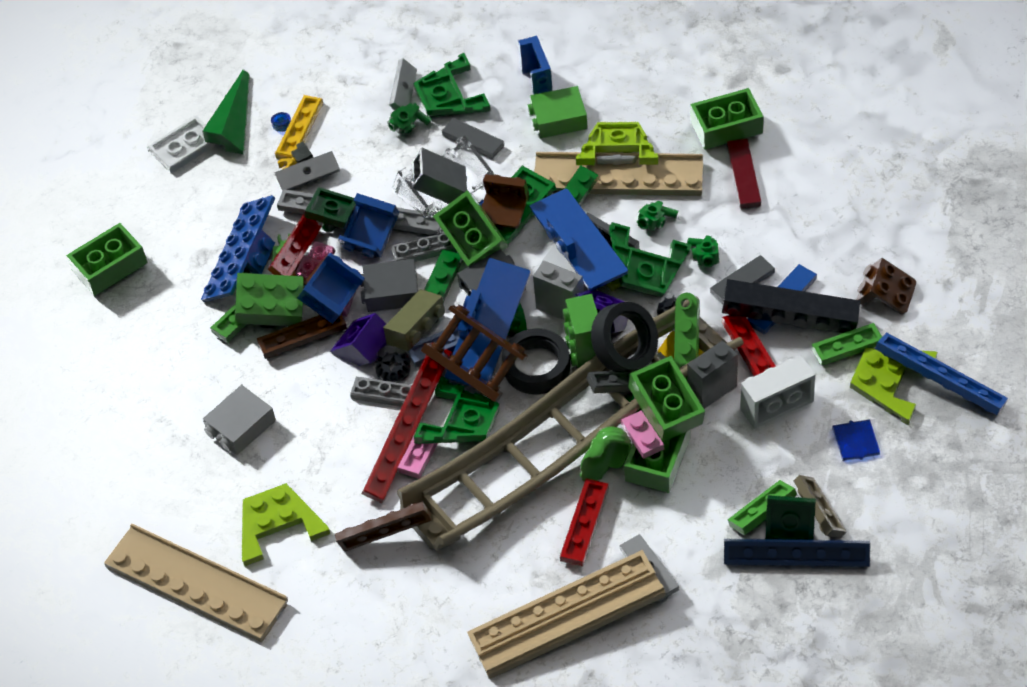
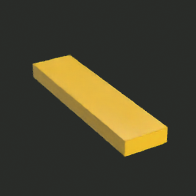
[275,95,323,159]

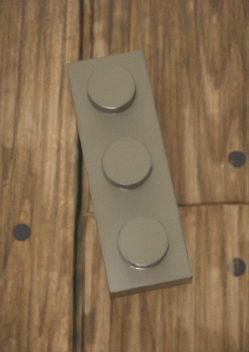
[793,475,847,538]

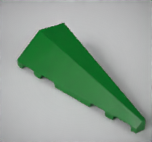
[202,70,250,154]

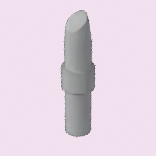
[597,155,638,165]

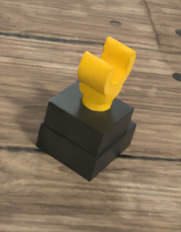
[277,141,313,169]

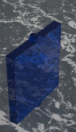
[832,419,880,461]

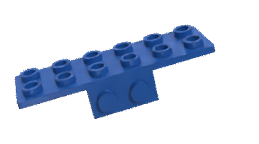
[530,189,628,291]
[201,195,275,303]
[445,258,530,388]

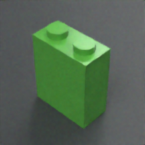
[527,86,588,139]

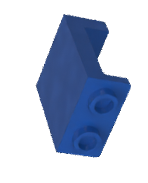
[518,35,553,95]
[338,193,400,258]
[297,253,365,324]

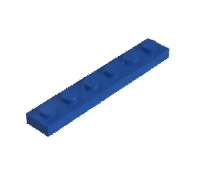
[875,332,1008,415]

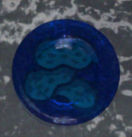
[271,112,291,132]

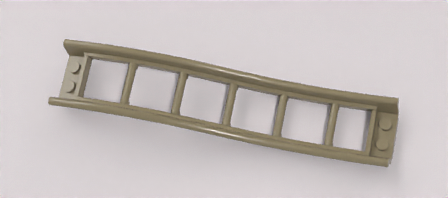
[397,296,744,551]

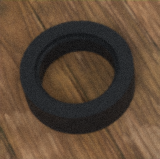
[591,302,658,372]
[502,328,570,395]

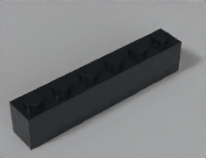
[722,279,860,334]

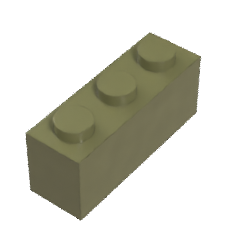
[383,289,445,351]

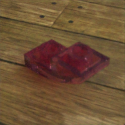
[295,241,336,279]

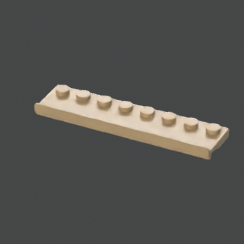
[534,152,703,196]
[104,523,288,643]
[467,550,666,679]

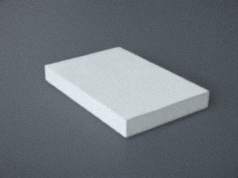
[146,115,217,174]

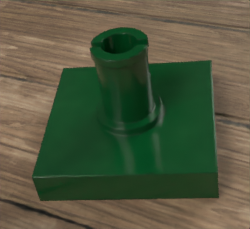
[304,187,356,232]
[765,495,816,540]

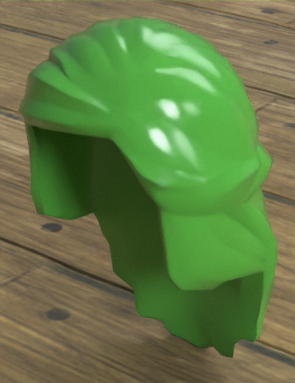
[580,426,632,481]

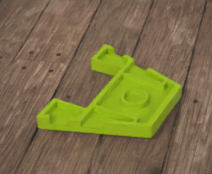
[576,122,658,165]
[850,348,938,425]
[242,483,330,567]

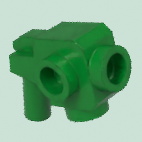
[387,103,432,134]
[636,201,678,231]
[687,235,720,268]

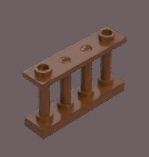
[421,304,528,402]

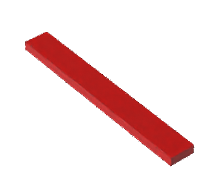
[361,343,452,504]

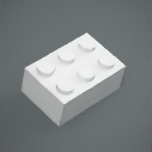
[740,355,816,429]

